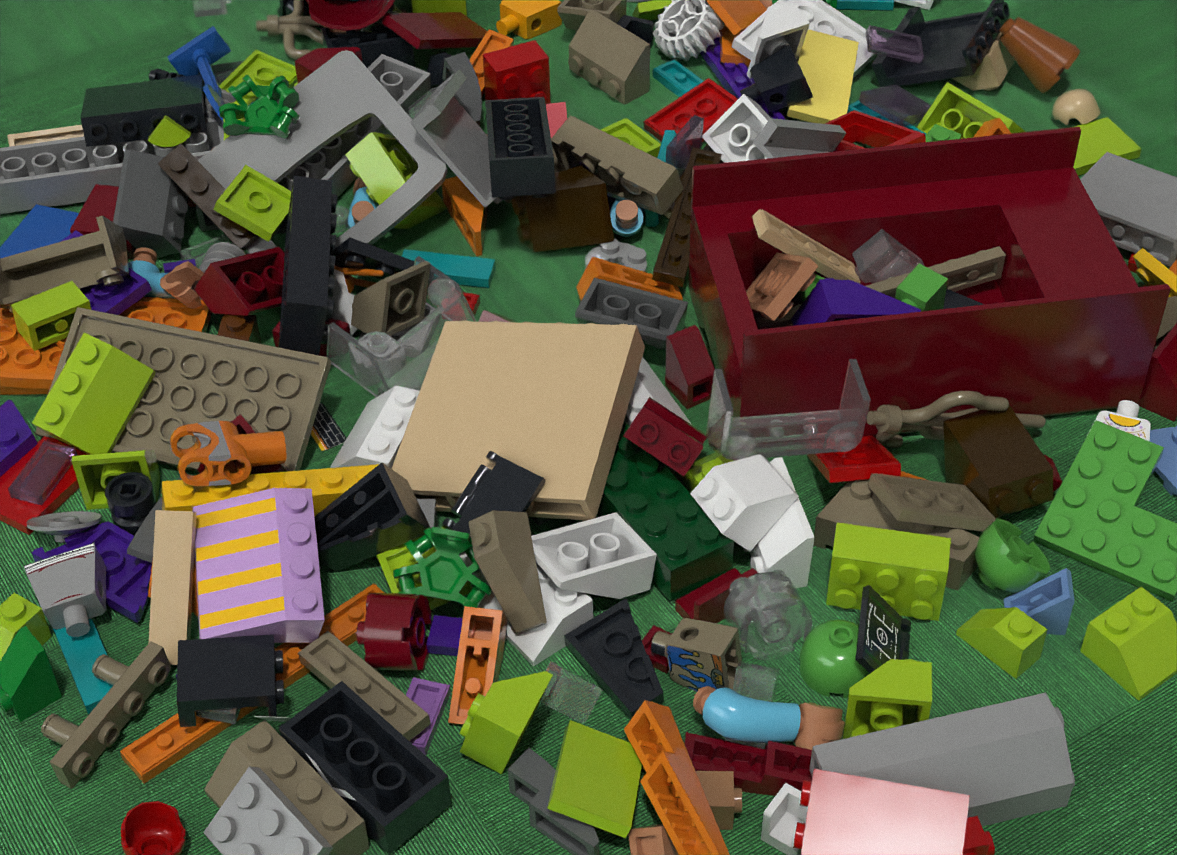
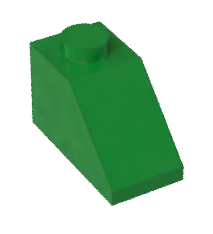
[0,626,62,722]

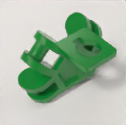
[219,75,300,139]
[393,527,493,608]

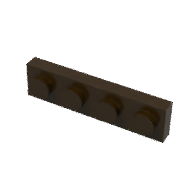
[158,143,259,252]

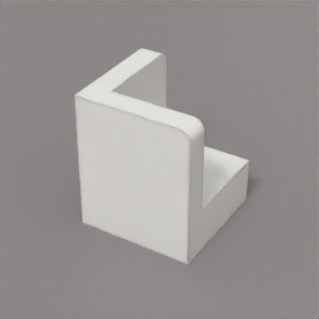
[761,783,808,855]

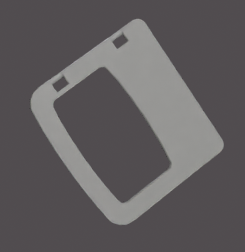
[198,50,448,253]

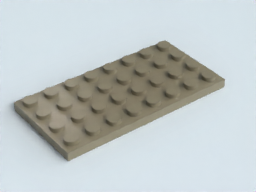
[35,307,332,472]

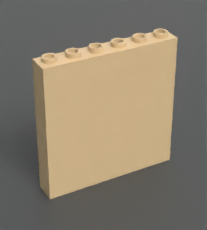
[391,320,645,520]

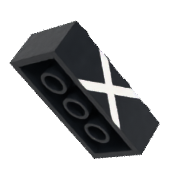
[279,681,451,854]

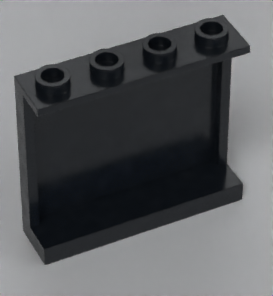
[872,0,1010,89]
[80,75,207,147]

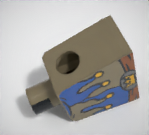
[651,618,744,692]

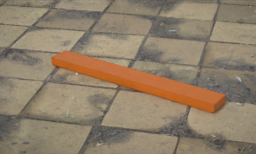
[120,583,384,784]

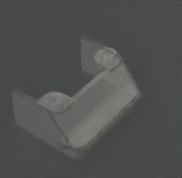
[327,256,477,397]
[706,359,871,460]

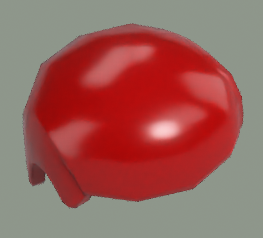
[121,801,186,855]

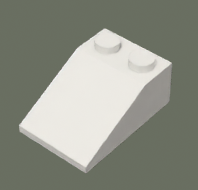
[531,513,657,599]

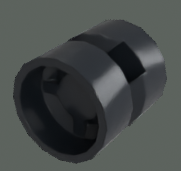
[105,472,157,536]

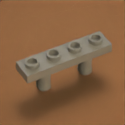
[41,641,171,789]

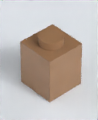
[696,771,742,830]

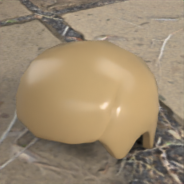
[1052,89,1101,125]

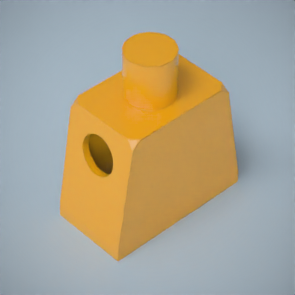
[496,0,562,39]

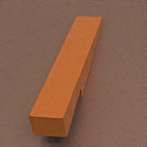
[624,700,730,855]

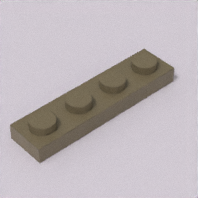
[298,631,431,741]

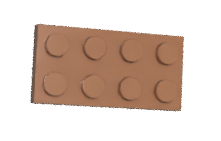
[746,253,818,321]

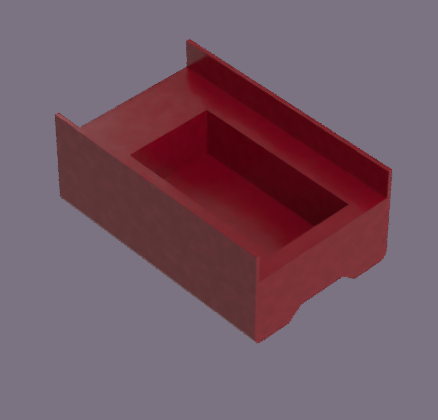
[689,127,1171,453]

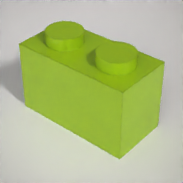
[11,281,91,351]

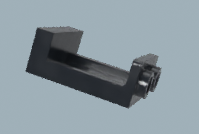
[177,634,284,727]

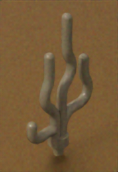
[256,0,407,60]
[867,391,1046,448]

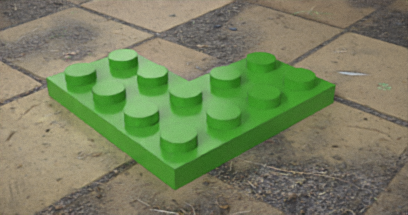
[1034,420,1177,602]

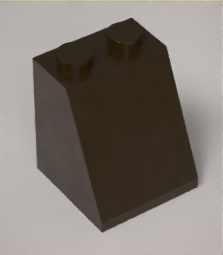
[511,166,614,252]
[943,405,1053,518]

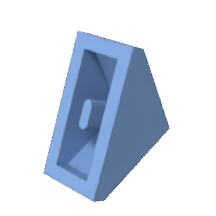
[1004,568,1074,635]

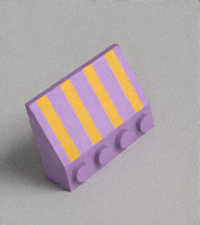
[192,488,325,643]

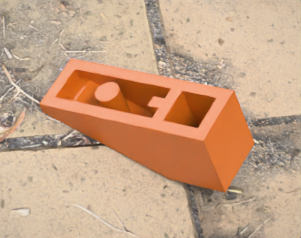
[442,176,488,257]
[576,256,683,300]
[448,606,508,725]

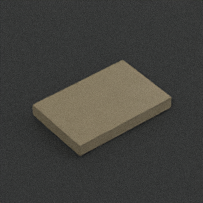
[867,473,996,532]

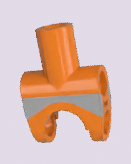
[170,421,286,486]

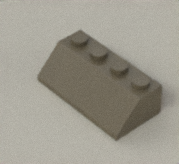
[204,720,369,855]

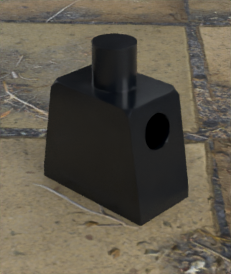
[740,45,813,112]

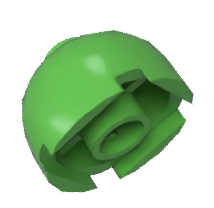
[974,518,1050,593]
[799,620,870,698]

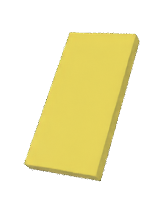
[787,29,859,124]

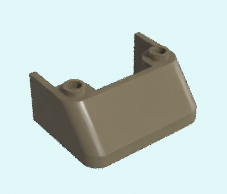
[0,216,129,313]

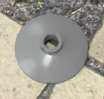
[27,511,102,543]

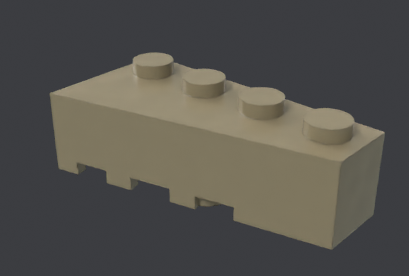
[551,115,684,215]
[813,479,979,591]

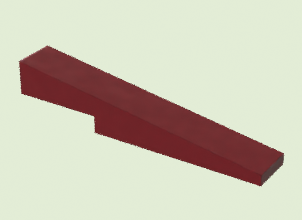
[683,732,812,796]

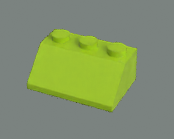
[916,82,1026,139]
[345,132,447,229]
[32,333,156,455]

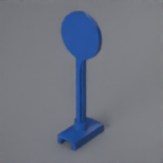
[167,26,231,121]

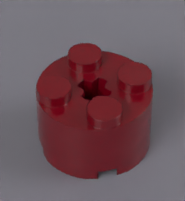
[356,593,432,671]

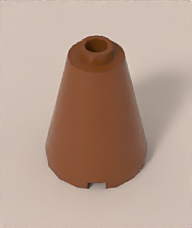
[999,17,1080,93]

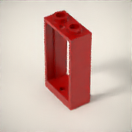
[825,110,926,152]

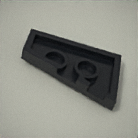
[331,237,437,285]
[564,598,664,719]

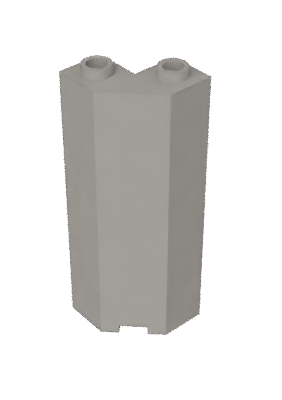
[810,693,1075,826]

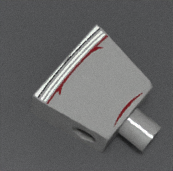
[24,543,106,637]

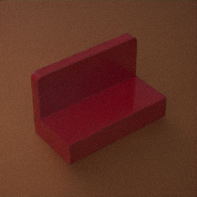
[675,568,759,624]

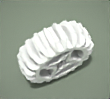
[652,0,725,61]

